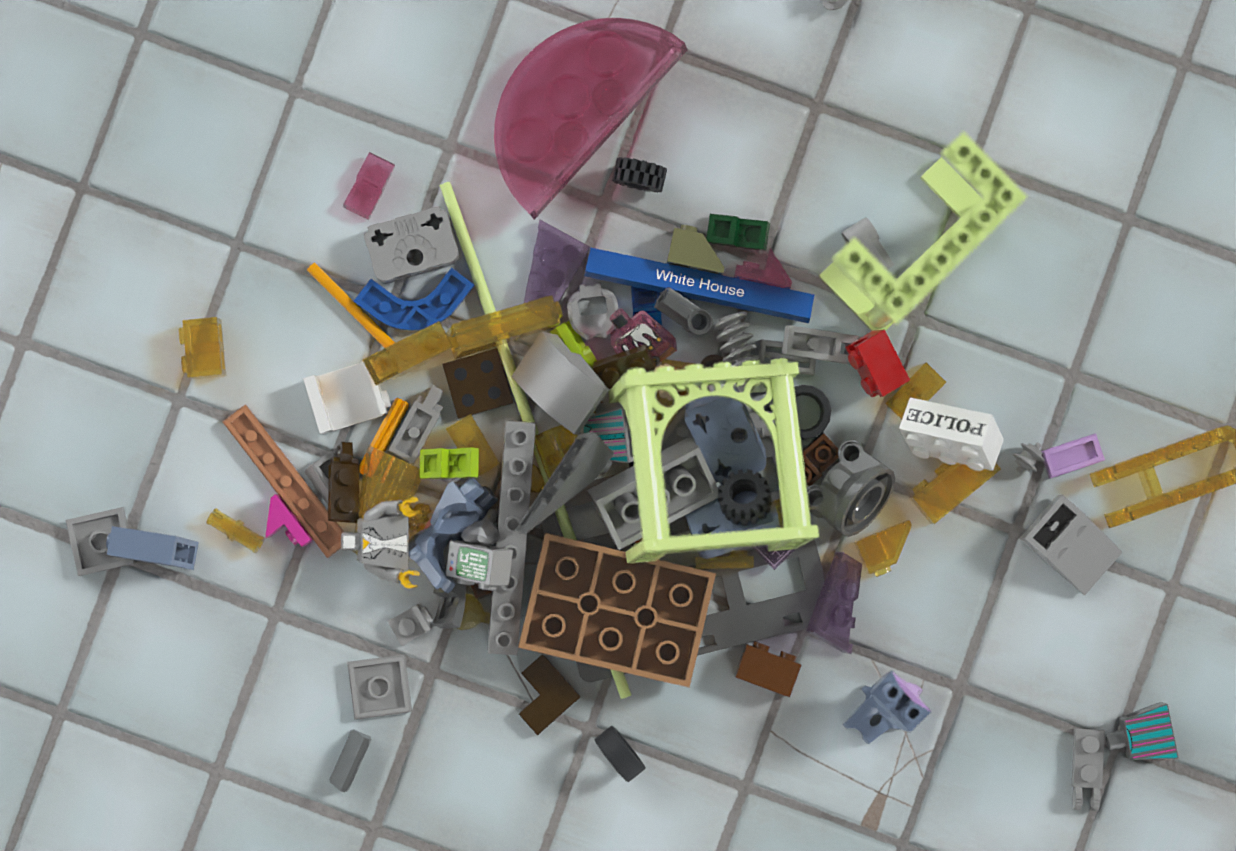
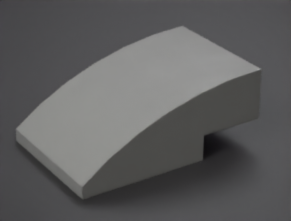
[512,331,609,435]

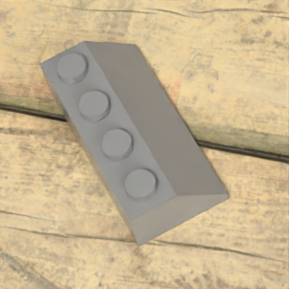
[587,437,719,550]

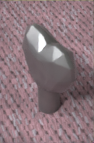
[462,509,499,546]

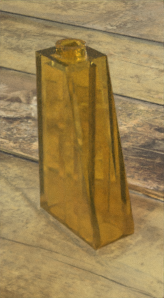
[446,295,563,360]
[352,445,422,561]

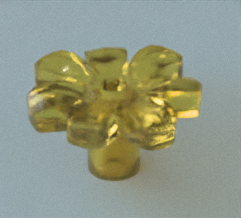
[408,503,432,533]

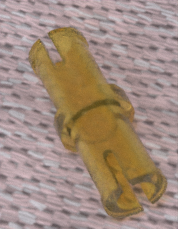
[206,508,265,553]

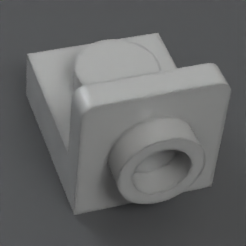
[388,604,434,646]

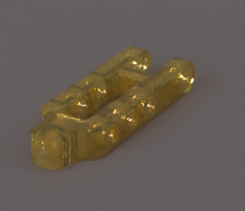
[1089,425,1236,528]

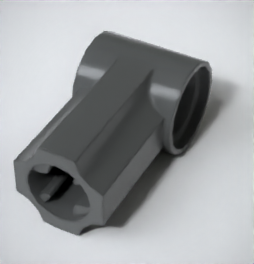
[654,287,713,335]

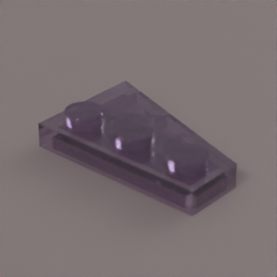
[522,219,590,323]
[806,551,862,654]

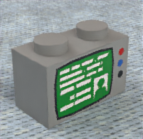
[446,541,513,590]

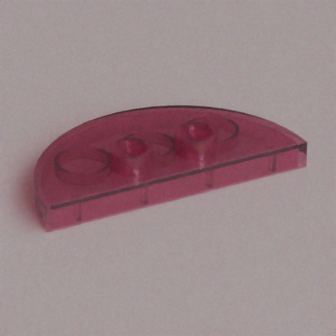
[494,18,688,220]

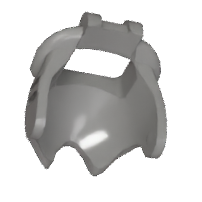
[567,283,619,340]

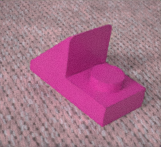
[265,494,313,547]

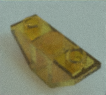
[362,321,453,386]

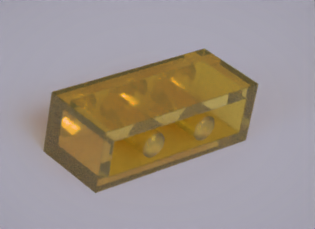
[909,463,1001,524]

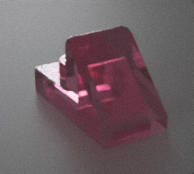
[734,248,792,289]

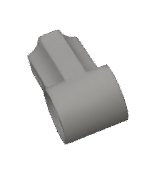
[842,217,894,270]

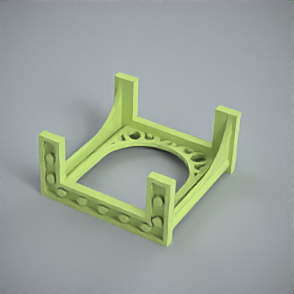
[818,132,1027,331]
[608,358,819,564]

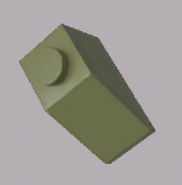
[667,225,725,275]

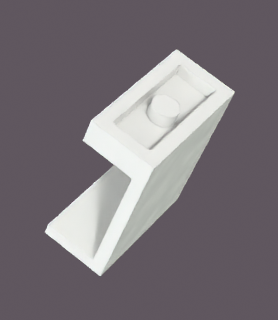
[303,358,391,434]

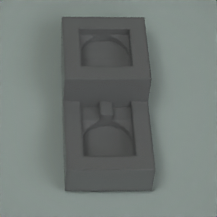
[433,566,466,628]

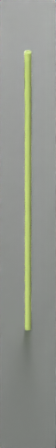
[439,182,631,699]

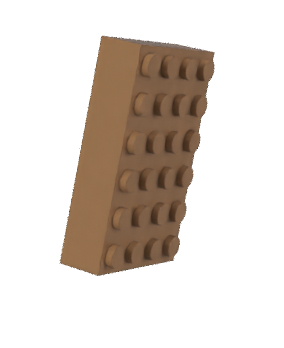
[518,533,716,688]

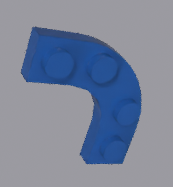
[354,267,475,331]

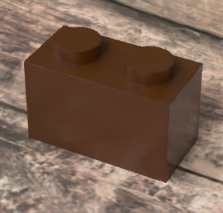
[734,641,802,697]

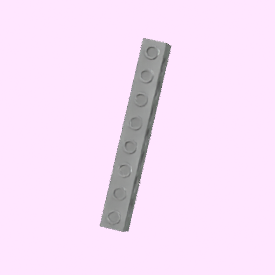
[487,420,536,655]

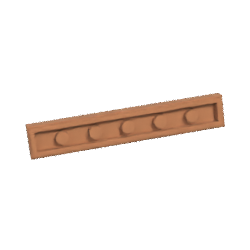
[223,405,345,558]

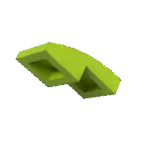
[420,447,479,479]

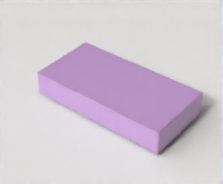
[1041,433,1105,479]

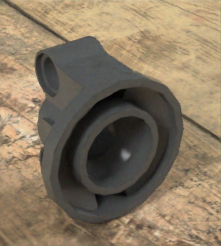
[807,440,895,537]

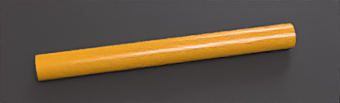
[307,262,395,351]

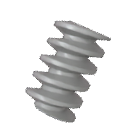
[713,312,760,366]

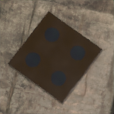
[442,348,513,419]

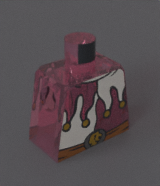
[609,308,677,365]

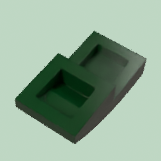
[706,213,770,251]

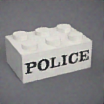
[899,398,1004,471]

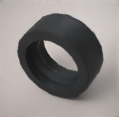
[794,385,832,440]
[594,726,646,782]

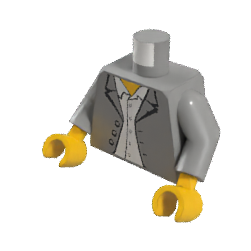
[341,497,420,588]

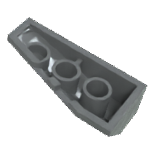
[515,432,614,534]

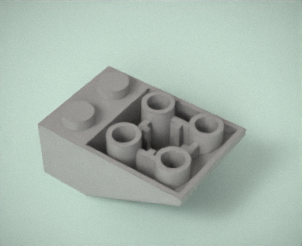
[1019,495,1122,595]

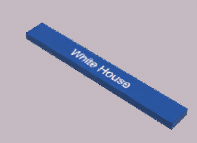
[584,247,815,324]

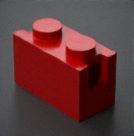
[845,330,910,397]

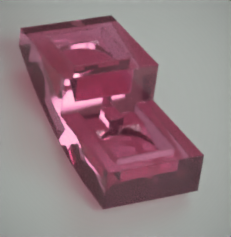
[343,152,395,220]

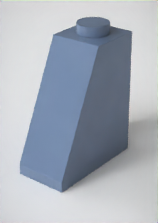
[106,526,199,570]

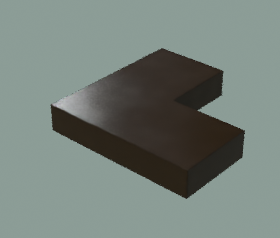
[519,654,581,736]

